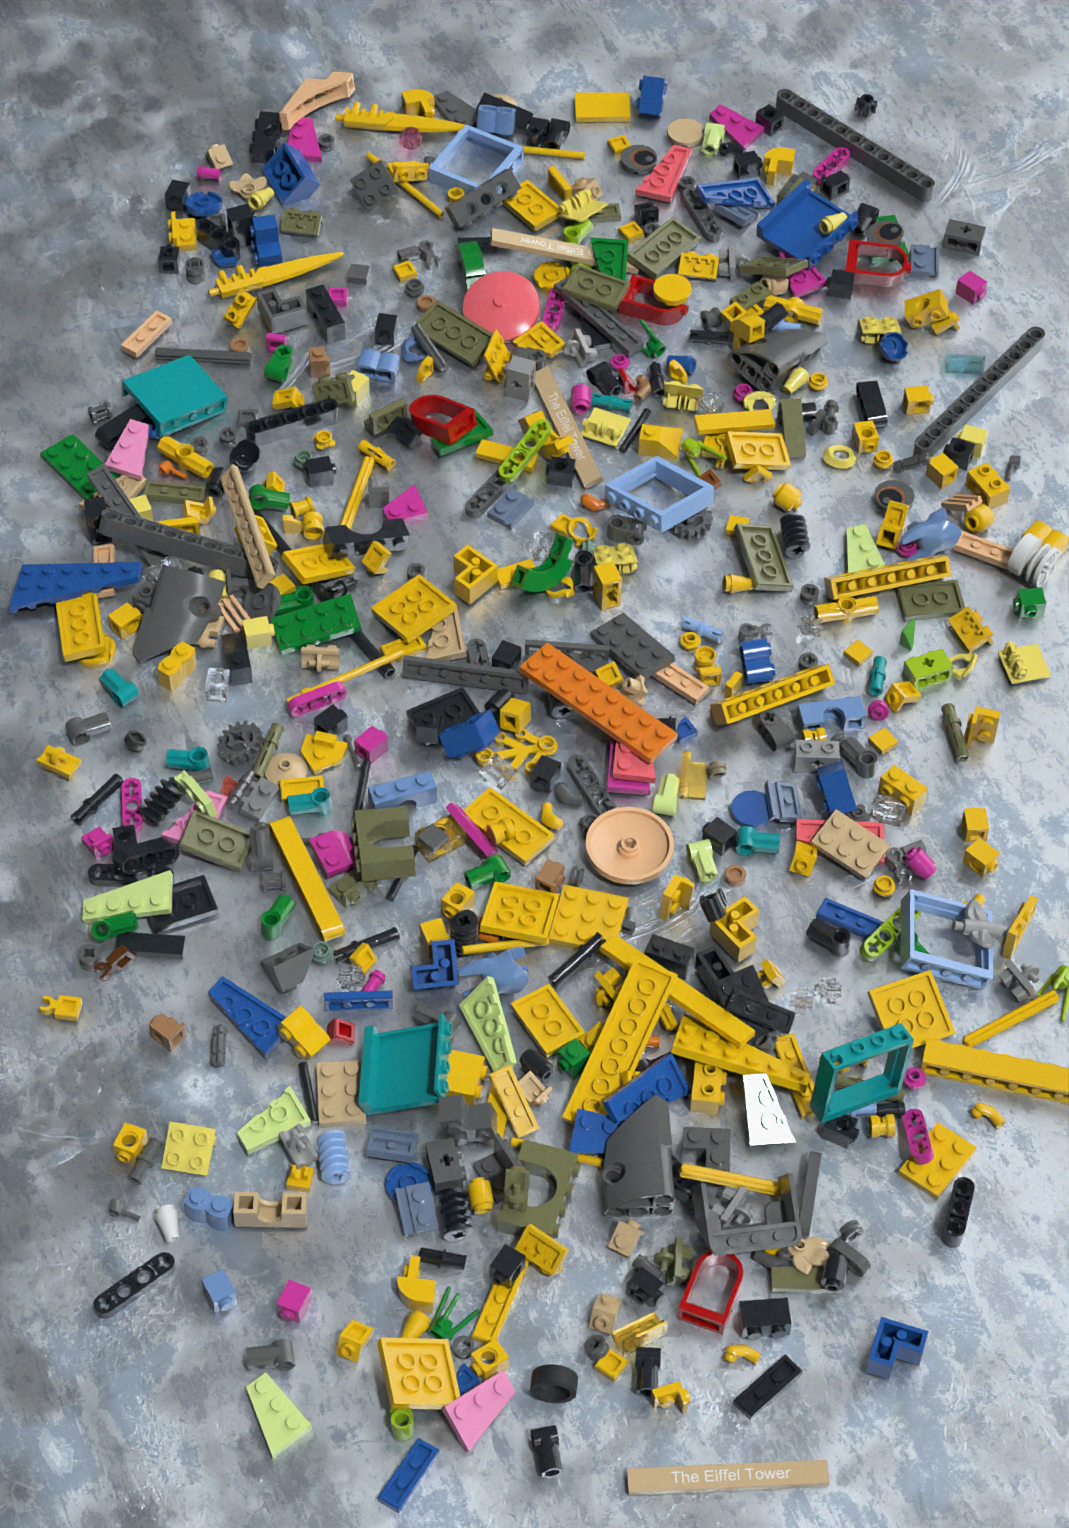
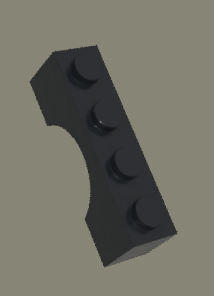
[322,518,410,559]

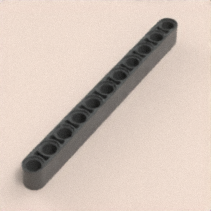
[776,89,935,202]
[913,326,1045,458]

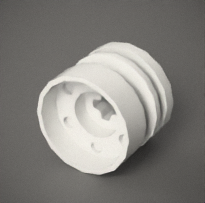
[1007,533,1061,587]

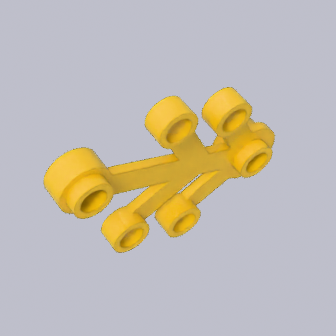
[476,729,558,780]

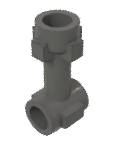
[822,400,839,435]

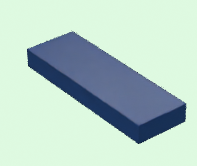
[816,898,884,939]
[324,990,393,1012]
[377,1437,439,1514]

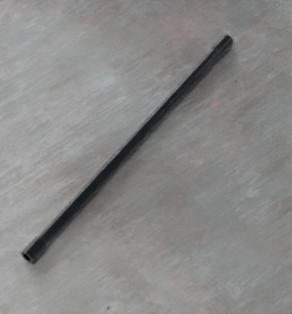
[252,507,396,678]

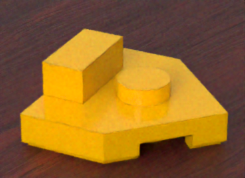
[300,731,348,776]

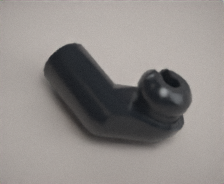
[719,142,747,156]

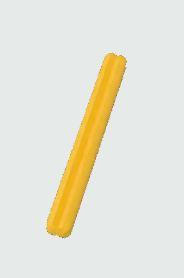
[340,456,374,529]
[962,990,1059,1048]
[679,1163,780,1196]

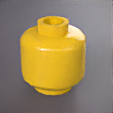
[772,482,803,512]
[964,504,994,533]

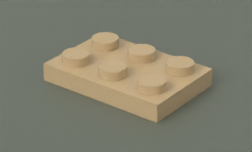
[811,809,891,881]
[317,1060,366,1128]

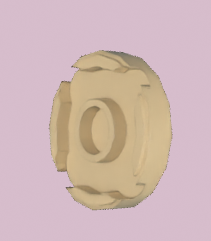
[667,118,704,148]

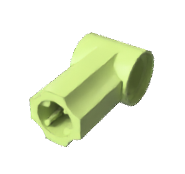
[701,122,725,157]
[652,774,680,817]
[686,839,718,883]

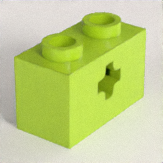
[902,649,954,690]

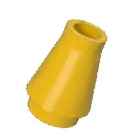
[722,573,753,594]
[400,1310,431,1338]

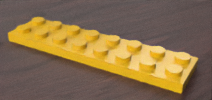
[562,957,678,1125]

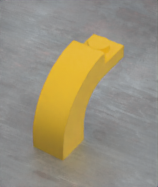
[518,410,574,460]

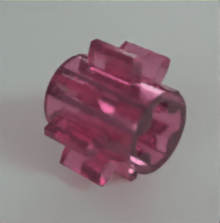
[400,127,423,150]

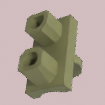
[503,1166,530,1211]
[654,1237,693,1287]

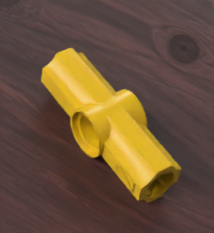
[763,295,824,325]
[157,436,214,479]
[814,596,879,623]

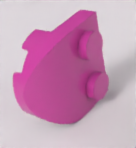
[309,830,356,878]

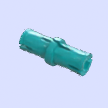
[591,393,633,412]
[869,656,887,696]

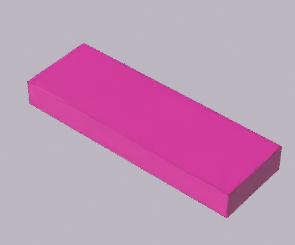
[445,803,499,857]

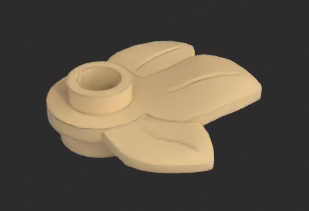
[229,173,267,200]
[787,1237,830,1275]

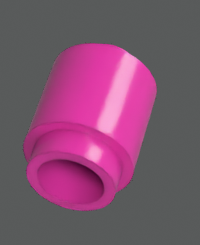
[571,384,591,414]
[904,847,937,880]

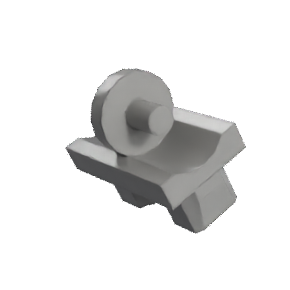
[719,243,749,281]
[563,329,598,367]
[998,959,1039,1002]
[279,1123,319,1169]
[712,1186,753,1228]

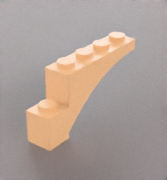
[279,71,355,130]

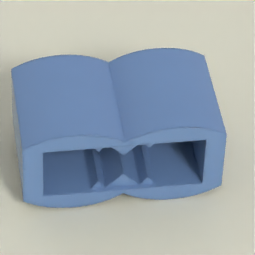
[477,105,516,137]
[357,349,400,383]
[183,1187,234,1231]

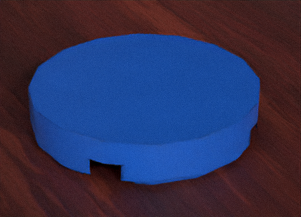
[185,191,223,217]
[731,790,772,829]
[386,1162,432,1205]

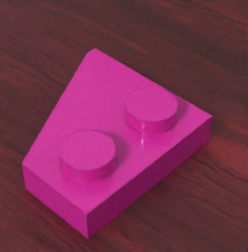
[383,485,428,524]

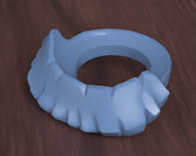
[401,335,428,363]

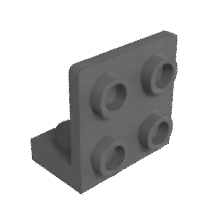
[350,160,399,212]
[473,1133,523,1204]

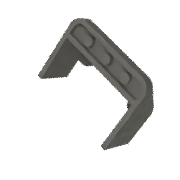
[691,1173,802,1256]

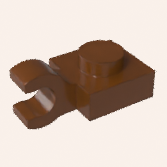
[94,945,137,981]

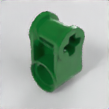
[264,345,293,383]

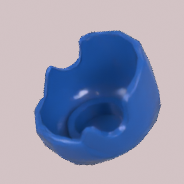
[879,332,908,361]

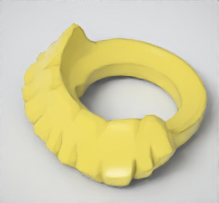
[743,391,776,413]
[823,445,857,469]
[949,652,977,680]

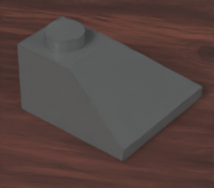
[260,943,315,993]

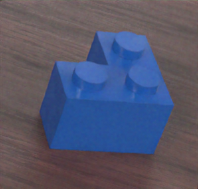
[636,76,668,116]
[250,214,283,268]
[439,709,501,758]
[815,761,857,815]
[410,938,459,989]
[866,1317,929,1379]

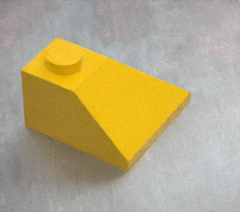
[638,423,683,460]

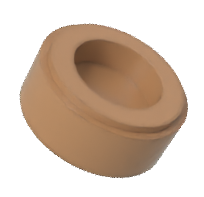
[417,295,436,313]
[230,338,250,352]
[724,865,747,887]

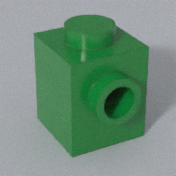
[1013,588,1047,619]
[557,1038,590,1080]

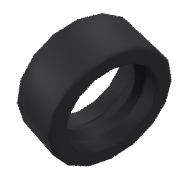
[530,1364,578,1404]

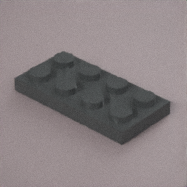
[590,613,675,679]

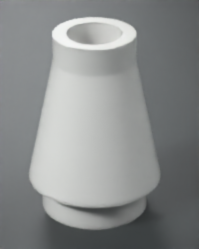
[155,1205,180,1242]

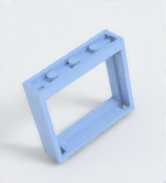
[429,124,524,205]
[605,456,714,533]
[901,889,993,990]

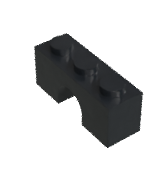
[249,111,282,164]
[306,284,346,344]

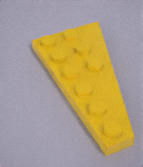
[671,1013,810,1093]

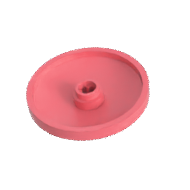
[463,271,540,344]

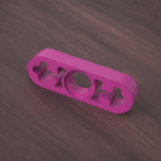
[812,147,850,185]
[542,288,566,332]
[287,681,347,717]
[122,778,143,835]
[902,1109,934,1165]

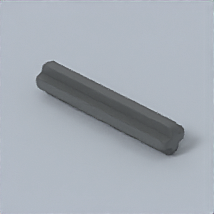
[411,324,448,372]

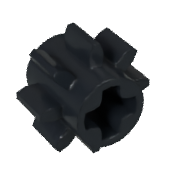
[855,94,878,117]

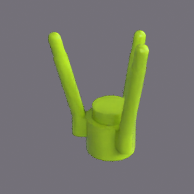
[681,437,727,477]
[1030,965,1069,1022]

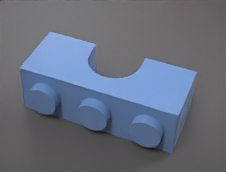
[796,696,866,731]
[368,771,437,809]

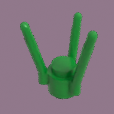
[639,319,666,358]
[428,1286,480,1340]

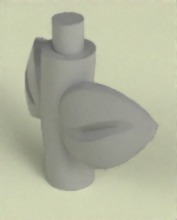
[952,899,1008,949]

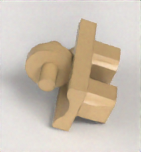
[301,645,340,672]
[615,675,648,706]

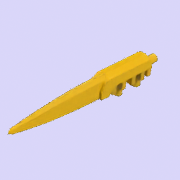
[335,102,465,132]
[208,252,343,300]

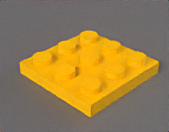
[371,574,457,643]
[480,882,560,945]
[549,884,629,955]
[867,970,956,1050]
[377,1337,460,1409]

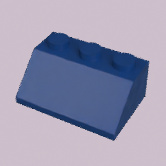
[262,142,320,206]

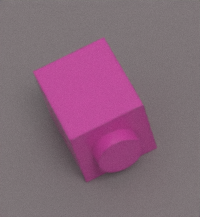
[955,270,987,305]
[354,725,388,764]
[277,1279,312,1323]

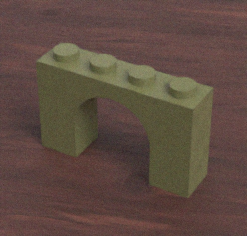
[351,806,416,881]
[496,1139,581,1239]

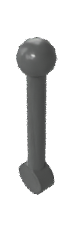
[344,734,361,771]

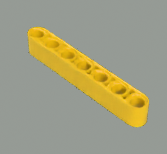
[268,816,345,942]

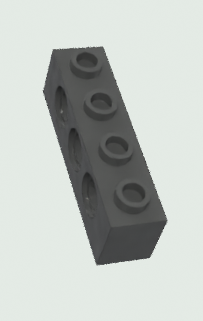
[444,168,522,229]

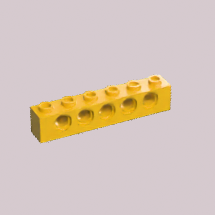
[824,554,951,600]
[710,664,835,725]

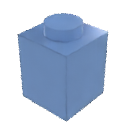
[201,1269,237,1313]

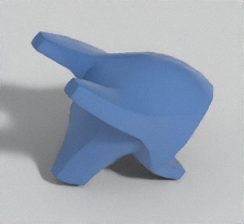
[900,508,961,561]
[458,946,529,999]

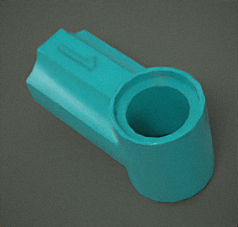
[99,668,140,708]
[166,747,211,772]
[288,787,332,816]
[736,826,780,855]

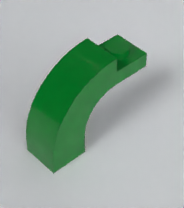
[455,241,485,291]
[511,533,574,592]

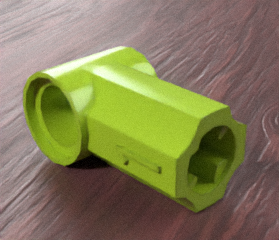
[563,218,593,245]
[388,1398,414,1441]

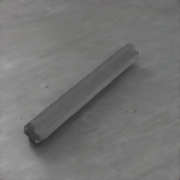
[155,347,252,364]

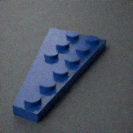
[9,562,143,614]

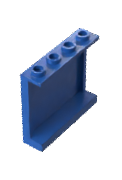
[757,179,858,270]

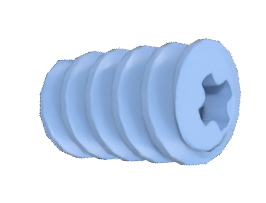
[317,1130,351,1185]

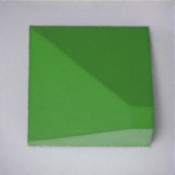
[899,619,915,651]

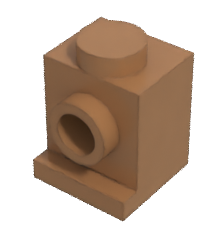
[308,346,330,378]
[535,859,565,893]
[149,1013,187,1052]

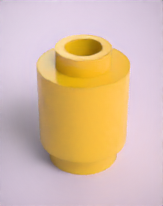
[467,1177,494,1215]

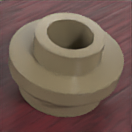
[706,761,727,779]

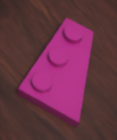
[288,117,322,162]
[779,252,827,298]

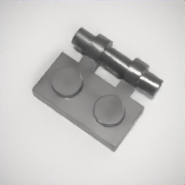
[227,770,280,823]

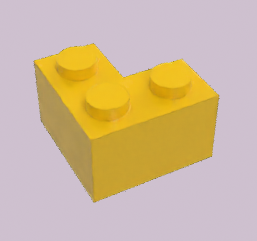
[453,544,498,605]
[709,896,760,963]

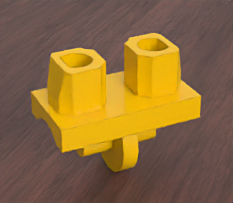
[223,289,258,329]
[36,745,82,781]
[594,967,624,1007]

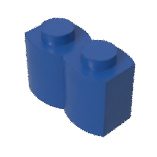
[739,638,775,685]

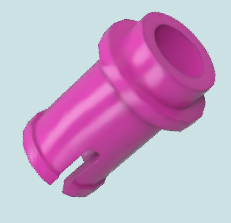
[197,165,221,181]
[361,970,386,991]

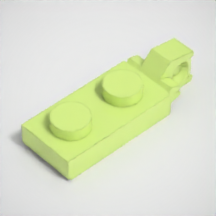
[174,770,217,817]

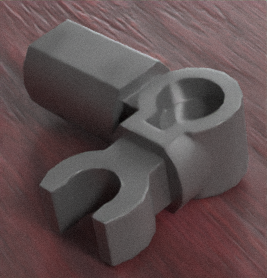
[397,240,440,270]
[738,623,773,642]
[884,840,926,884]

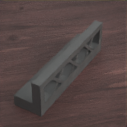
[524,639,610,677]

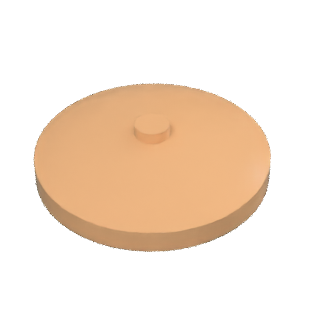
[585,807,674,885]

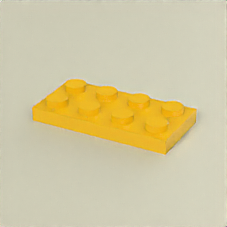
[56,592,107,662]
[464,787,555,866]

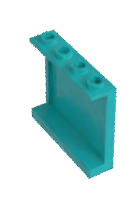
[122,355,228,438]
[358,1013,453,1116]

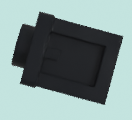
[634,202,659,226]
[387,416,423,448]

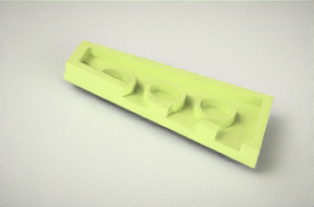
[82,870,173,924]
[459,976,517,1072]

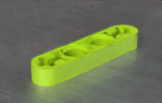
[499,419,551,483]
[859,906,921,961]

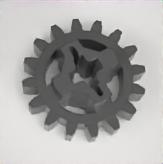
[671,507,713,539]
[217,720,264,765]

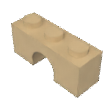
[233,1192,308,1228]

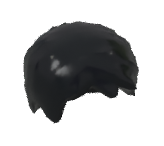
[229,439,260,473]

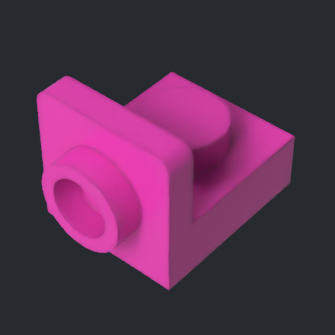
[81,826,115,859]

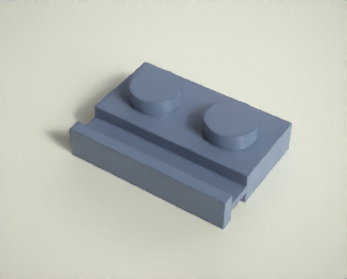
[713,204,760,226]
[910,244,939,278]
[487,487,534,530]
[764,780,802,823]
[366,1126,419,1163]
[395,1182,439,1237]

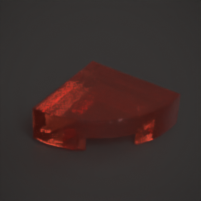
[221,775,239,800]

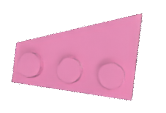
[105,419,150,481]
[161,790,228,845]
[441,1370,515,1452]

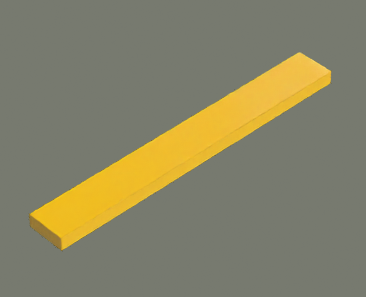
[600,934,755,1048]

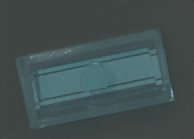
[945,353,985,376]

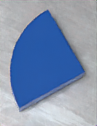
[676,717,698,744]
[456,1363,480,1396]

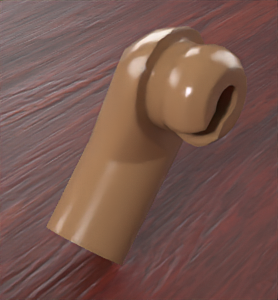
[634,374,651,402]

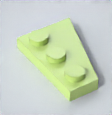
[846,524,885,573]
[237,1086,311,1155]
[246,1372,312,1459]

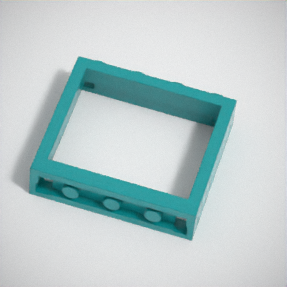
[809,1023,914,1124]

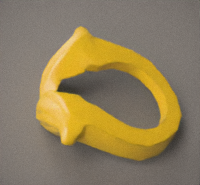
[568,517,598,546]
[545,576,575,598]

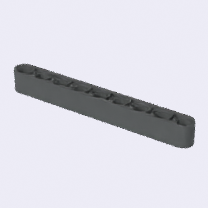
[98,509,279,580]

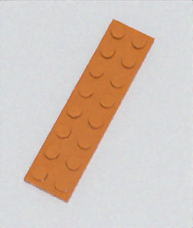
[519,642,678,764]

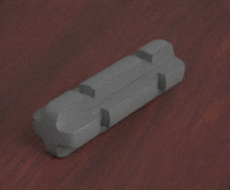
[893,452,931,473]
[212,1024,227,1068]

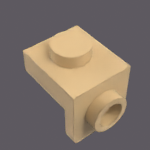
[205,144,233,170]
[572,177,603,200]
[518,1071,553,1108]
[608,1218,645,1257]
[589,1293,622,1334]

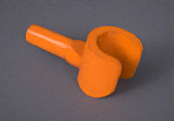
[159,461,187,479]

